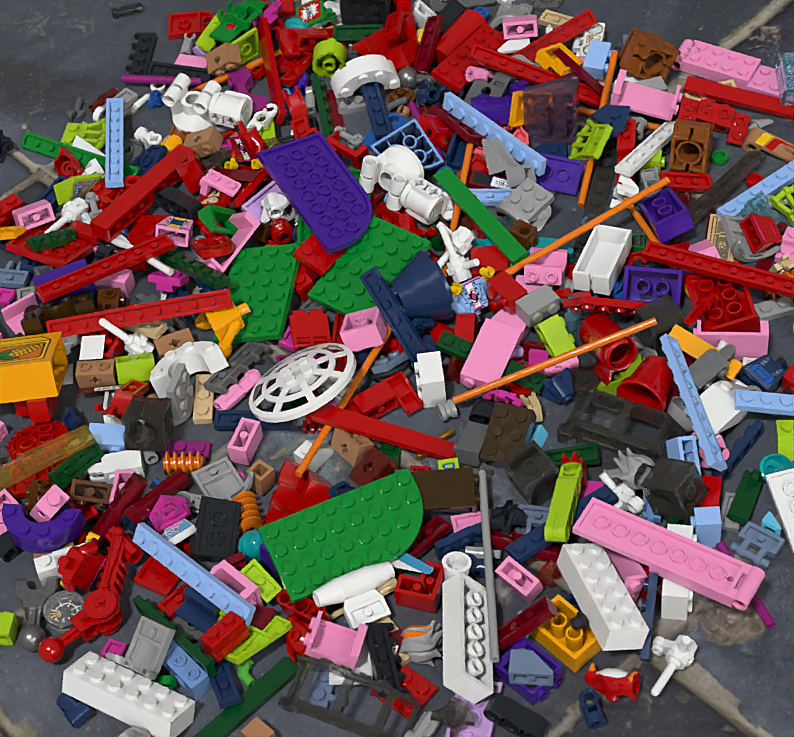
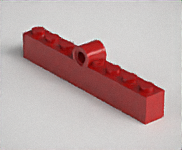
[90,144,196,243]

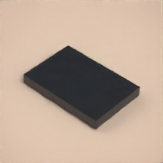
[192,496,242,561]

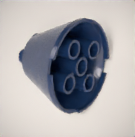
[388,249,455,320]

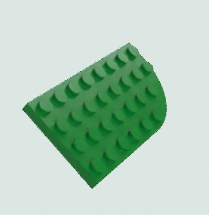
[258,468,423,604]

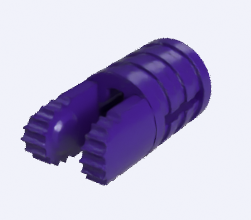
[291,73,310,99]

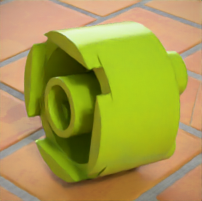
[312,38,347,79]

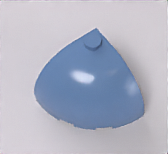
[370,118,444,172]

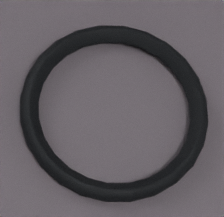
[371,361,409,379]

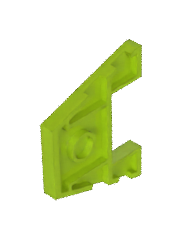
[214,610,293,665]

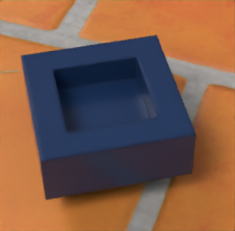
[61,406,82,434]

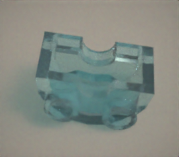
[741,190,782,225]
[564,295,585,336]

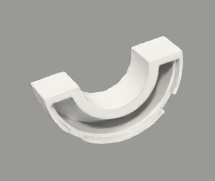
[330,55,401,98]
[150,341,229,400]

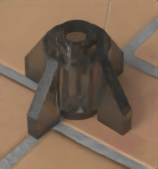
[431,697,476,737]

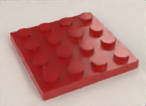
[6,218,106,268]

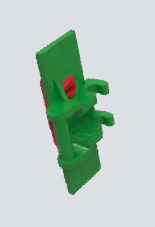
[209,0,267,43]

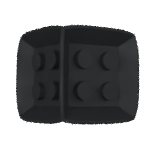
[340,0,397,28]

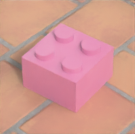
[340,306,388,352]

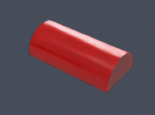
[432,9,488,64]

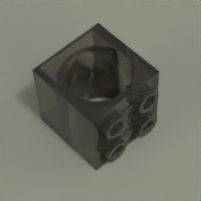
[634,294,689,357]
[121,397,174,451]
[502,440,560,506]
[640,457,708,521]

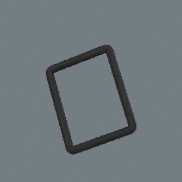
[276,116,317,141]

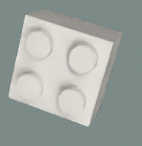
[414,351,447,408]

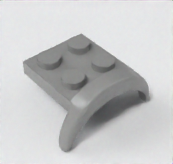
[490,3,536,39]
[495,177,555,224]
[721,215,781,262]
[157,363,194,427]
[191,456,254,501]
[105,616,175,680]

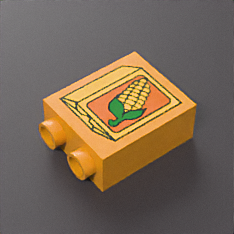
[0,331,69,404]

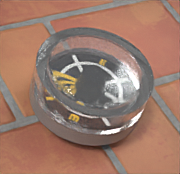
[43,590,84,634]

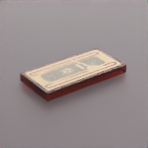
[704,212,745,262]

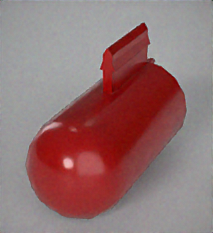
[579,313,637,386]

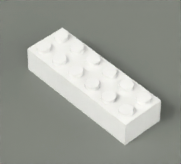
[556,543,649,651]
[442,571,493,704]
[62,651,195,737]

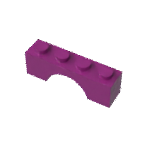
[226,66,272,119]

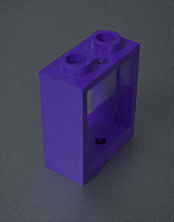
[494,637,563,706]

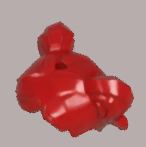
[54,147,86,178]

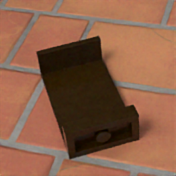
[411,467,480,513]

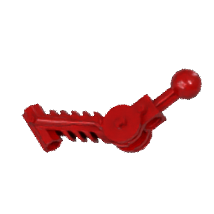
[38,526,143,663]

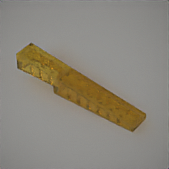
[0,425,96,491]

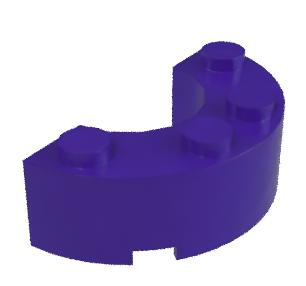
[471,80,531,124]
[2,503,86,554]

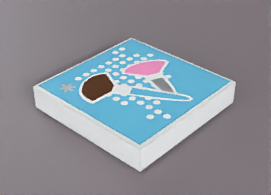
[158,518,196,545]

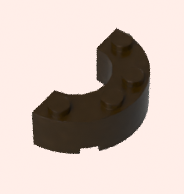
[20,294,97,336]

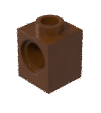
[508,219,538,251]

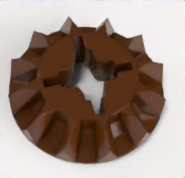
[388,87,416,106]

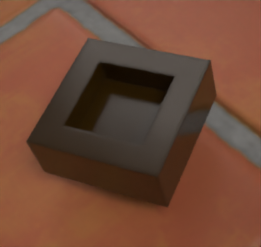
[250,221,272,242]

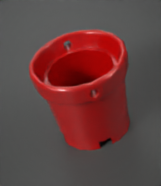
[616,355,675,420]

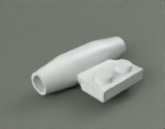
[312,562,395,630]

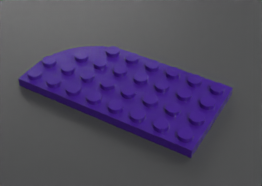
[257,132,372,254]

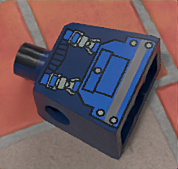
[738,355,787,393]

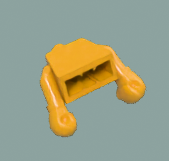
[195,300,251,361]

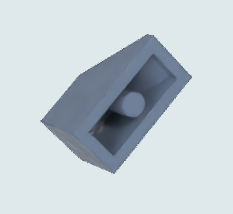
[509,648,554,686]

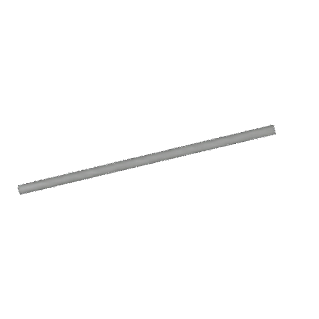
[478,470,500,663]

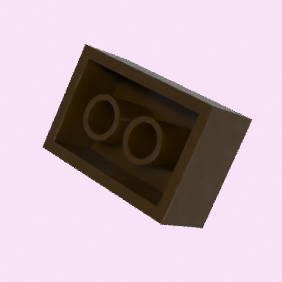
[479,401,537,473]

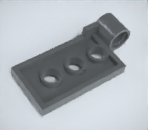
[459,72,515,138]

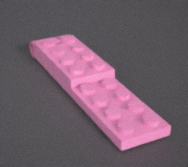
[671,39,794,101]
[573,497,765,610]

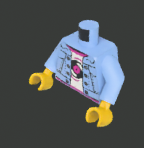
[449,266,495,323]

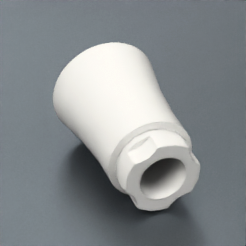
[442,552,472,582]

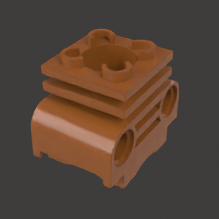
[617,28,681,82]
[669,119,714,174]

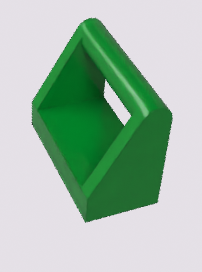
[198,204,238,236]

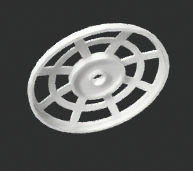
[249,343,356,423]

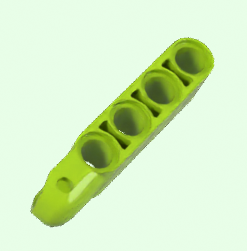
[544,462,583,542]

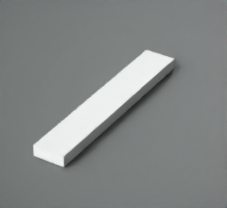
[615,120,675,177]

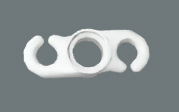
[246,103,278,131]

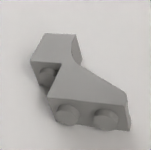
[481,138,536,188]

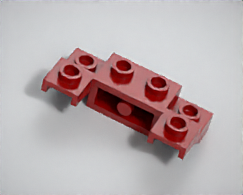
[275,28,348,57]
[677,96,751,148]
[344,371,424,438]

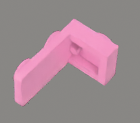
[199,169,241,197]

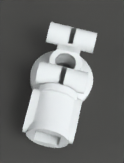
[162,73,253,133]
[359,145,447,225]

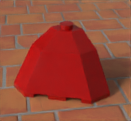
[352,14,419,70]
[264,457,332,525]

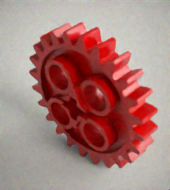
[7,419,70,465]

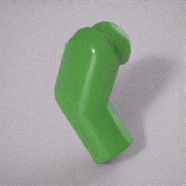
[237,658,256,688]

